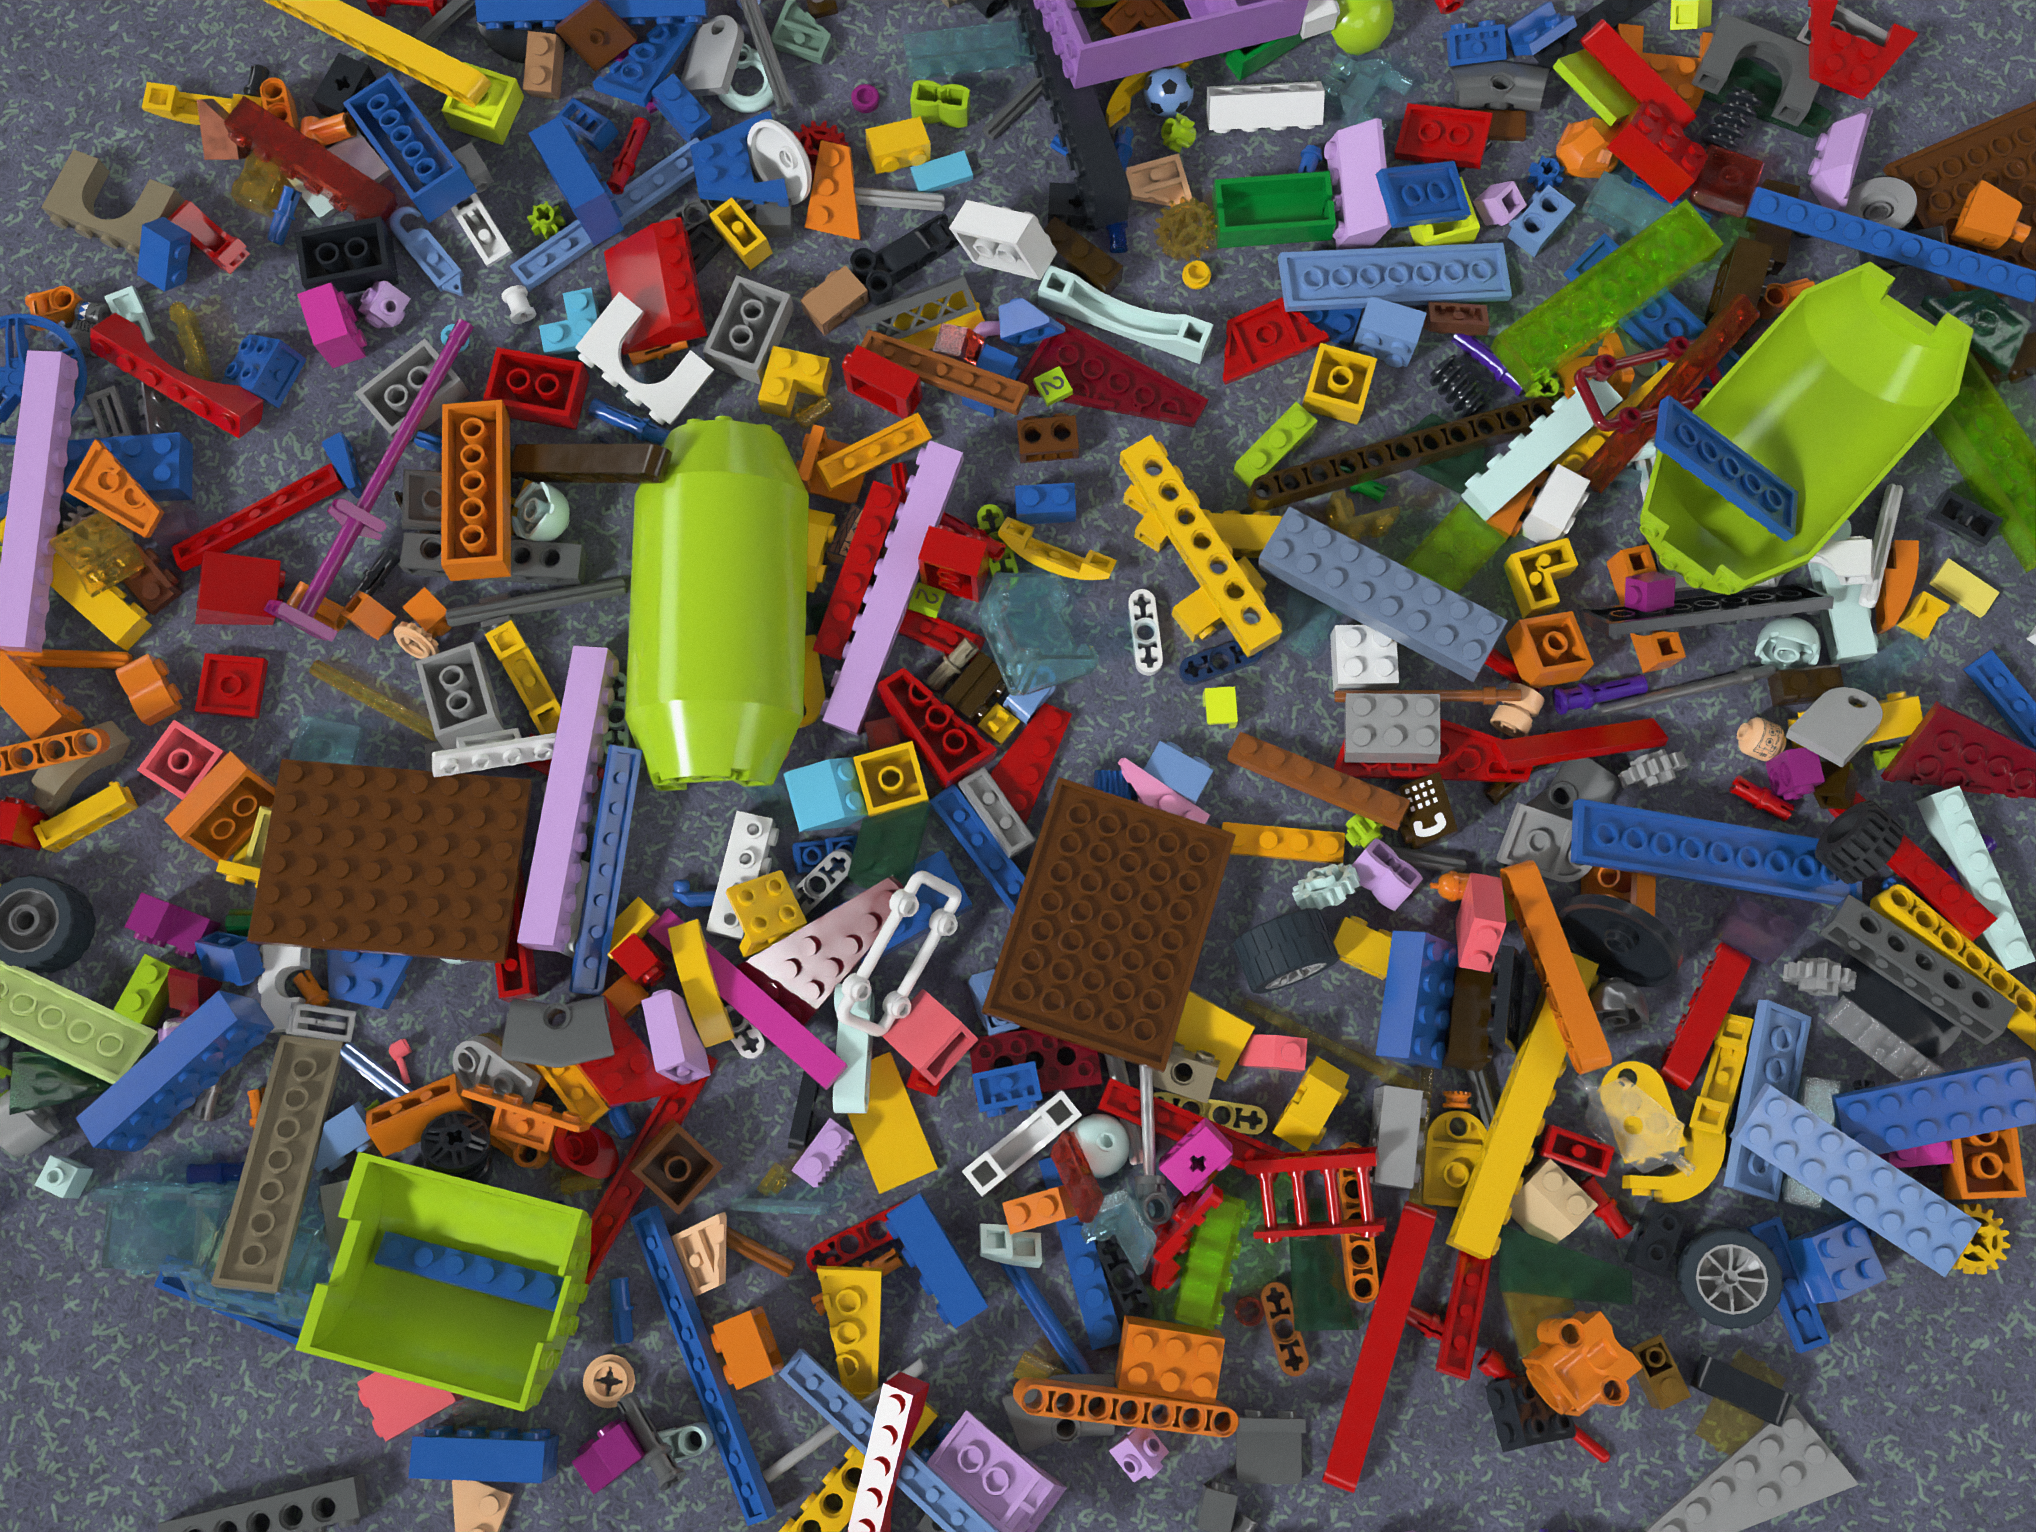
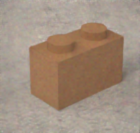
[523,31,565,100]
[800,265,869,336]

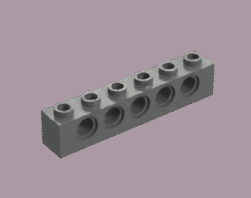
[399,530,588,586]
[1819,894,2017,1045]
[158,1473,369,1532]

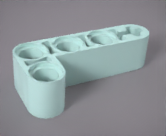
[833,984,875,1113]

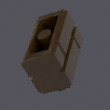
[942,651,1010,725]
[1767,664,1844,707]

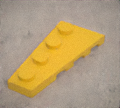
[817,1266,882,1400]

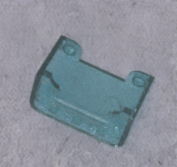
[979,573,1099,696]

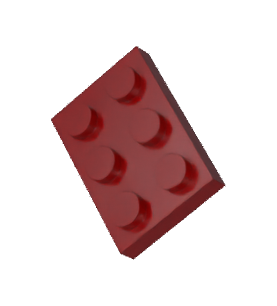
[1395,103,1493,169]

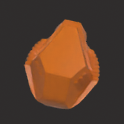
[1556,117,1619,178]

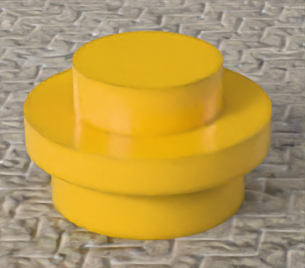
[1182,260,1211,290]

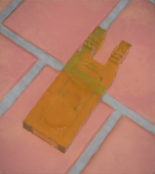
[169,301,214,381]

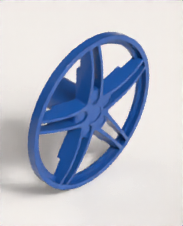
[0,314,87,445]

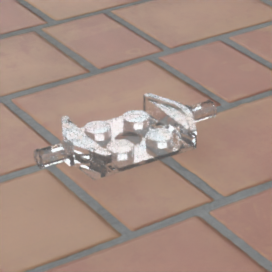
[1573,1074,1697,1177]

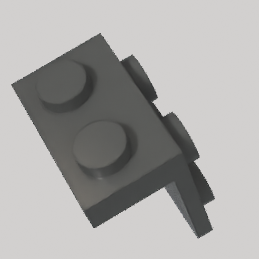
[1236,1409,1306,1484]

